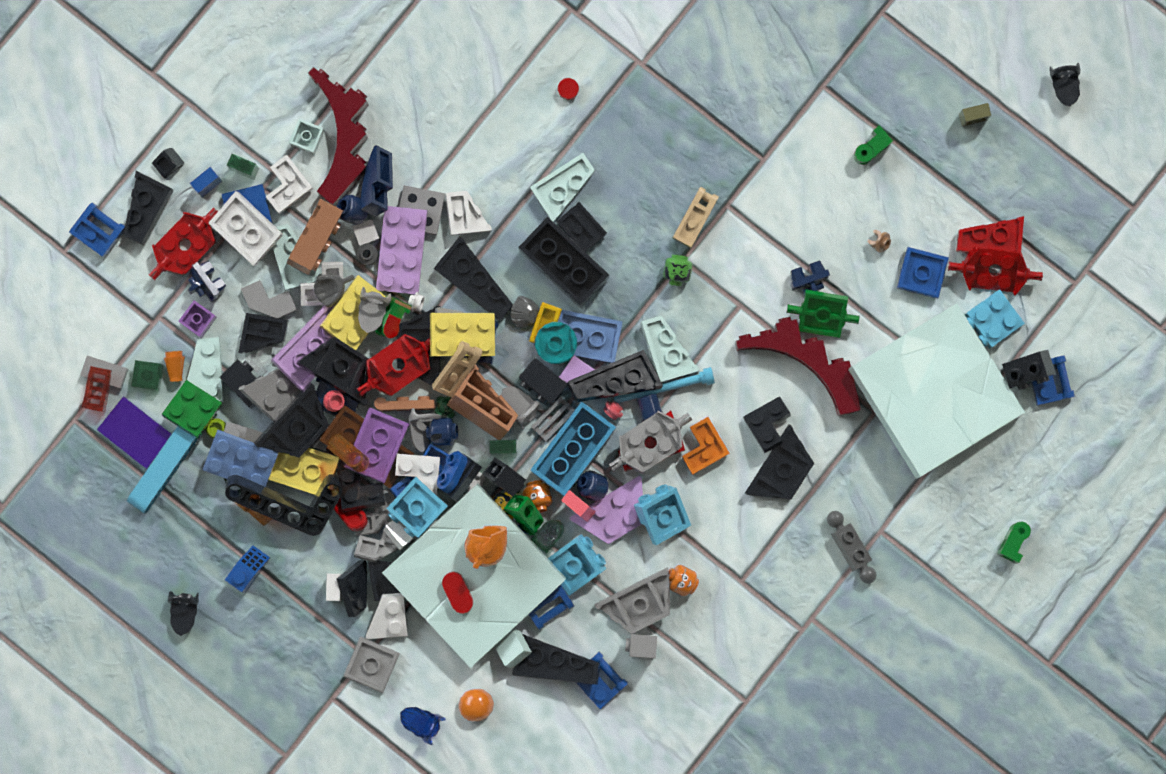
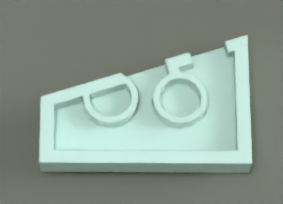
[530,153,595,222]
[272,224,322,291]
[640,316,700,382]
[187,337,224,402]

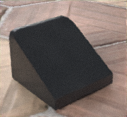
[152,148,184,179]

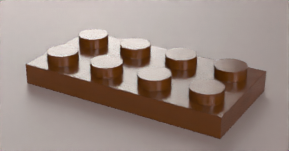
[319,405,414,489]

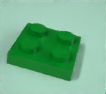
[162,380,222,439]

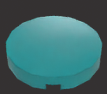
[535,322,577,364]

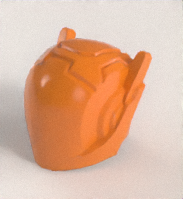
[464,526,507,569]

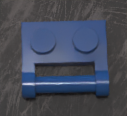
[69,202,125,257]
[1031,355,1075,405]
[529,585,574,630]
[576,651,628,709]

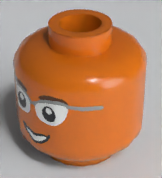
[522,480,553,513]
[669,565,699,596]

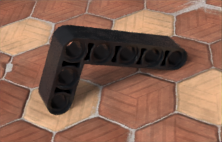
[225,474,342,536]

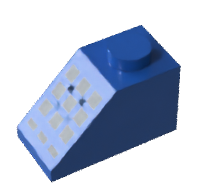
[225,545,270,593]

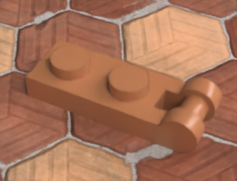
[374,396,436,412]

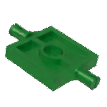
[786,290,860,338]

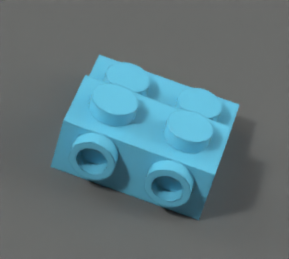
[964,289,1025,349]
[386,477,448,538]
[634,484,691,545]
[548,534,606,596]

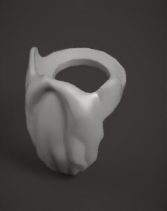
[358,287,391,333]
[501,387,544,429]
[408,408,441,452]

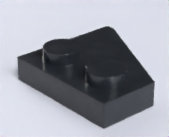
[238,313,289,354]
[336,560,367,617]

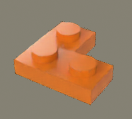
[682,417,730,475]

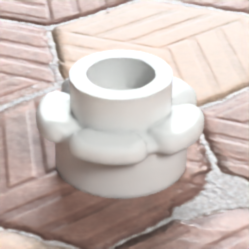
[408,292,425,312]

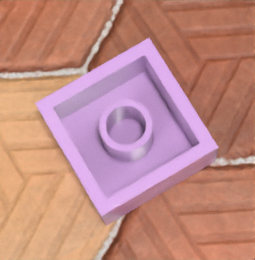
[559,356,595,383]

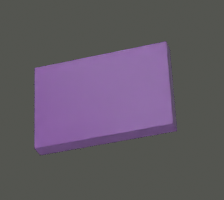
[344,407,409,483]

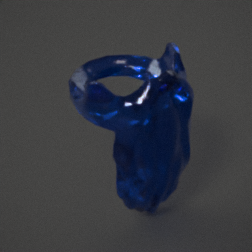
[400,707,446,745]

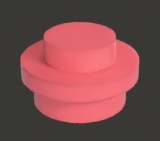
[323,390,345,412]
[603,401,623,420]

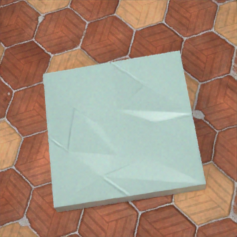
[848,304,1025,479]
[382,484,566,668]

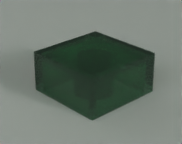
[226,154,260,180]
[131,360,164,391]
[489,440,517,455]

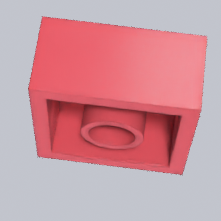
[561,490,596,522]

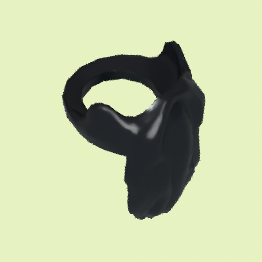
[1049,63,1081,107]
[168,591,199,636]

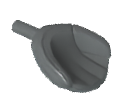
[314,275,355,307]
[511,296,540,328]

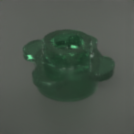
[435,396,455,419]

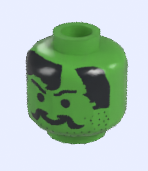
[663,254,693,286]

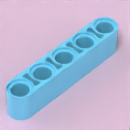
[127,426,203,514]

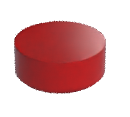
[558,78,579,100]

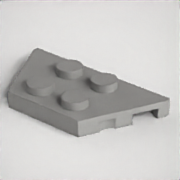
[239,369,302,421]
[594,567,670,634]

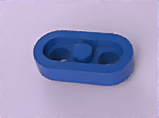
[437,451,467,493]

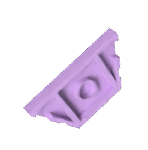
[569,475,643,544]

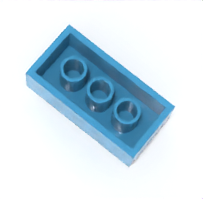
[530,402,616,496]

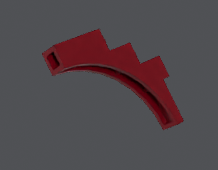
[308,67,369,207]
[735,317,861,416]

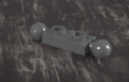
[827,511,877,584]

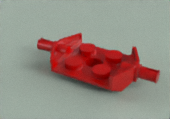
[148,207,218,280]
[948,247,1043,296]
[357,334,430,397]

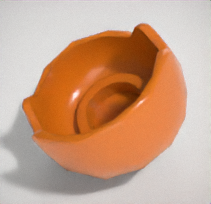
[459,689,494,722]

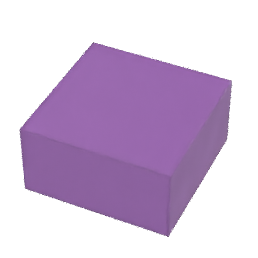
[178,300,217,338]

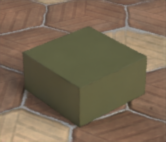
[959,103,992,127]

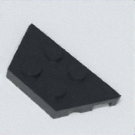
[397,306,441,385]
[296,337,369,406]
[254,382,329,458]
[744,424,814,500]

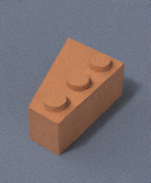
[287,199,343,275]
[447,364,518,441]

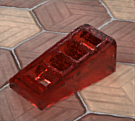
[82,366,112,412]

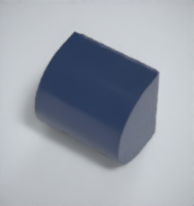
[636,393,663,421]

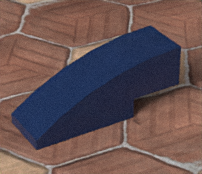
[360,145,393,217]

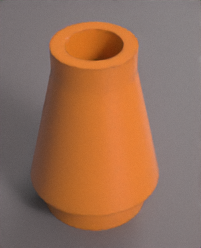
[164,351,185,382]

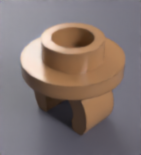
[867,230,891,253]

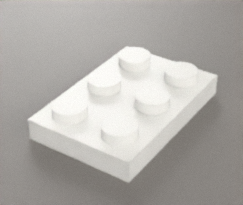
[209,191,283,266]

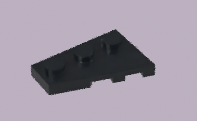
[123,171,174,246]

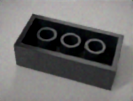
[518,217,610,309]

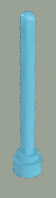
[614,367,715,403]

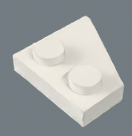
[445,191,492,236]
[366,593,408,639]

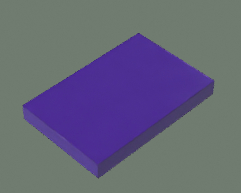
[97,396,172,469]

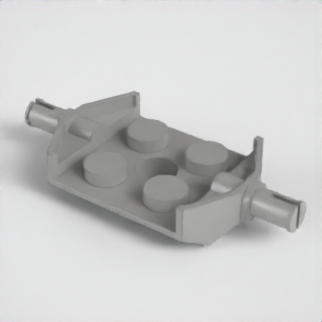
[609,411,692,473]

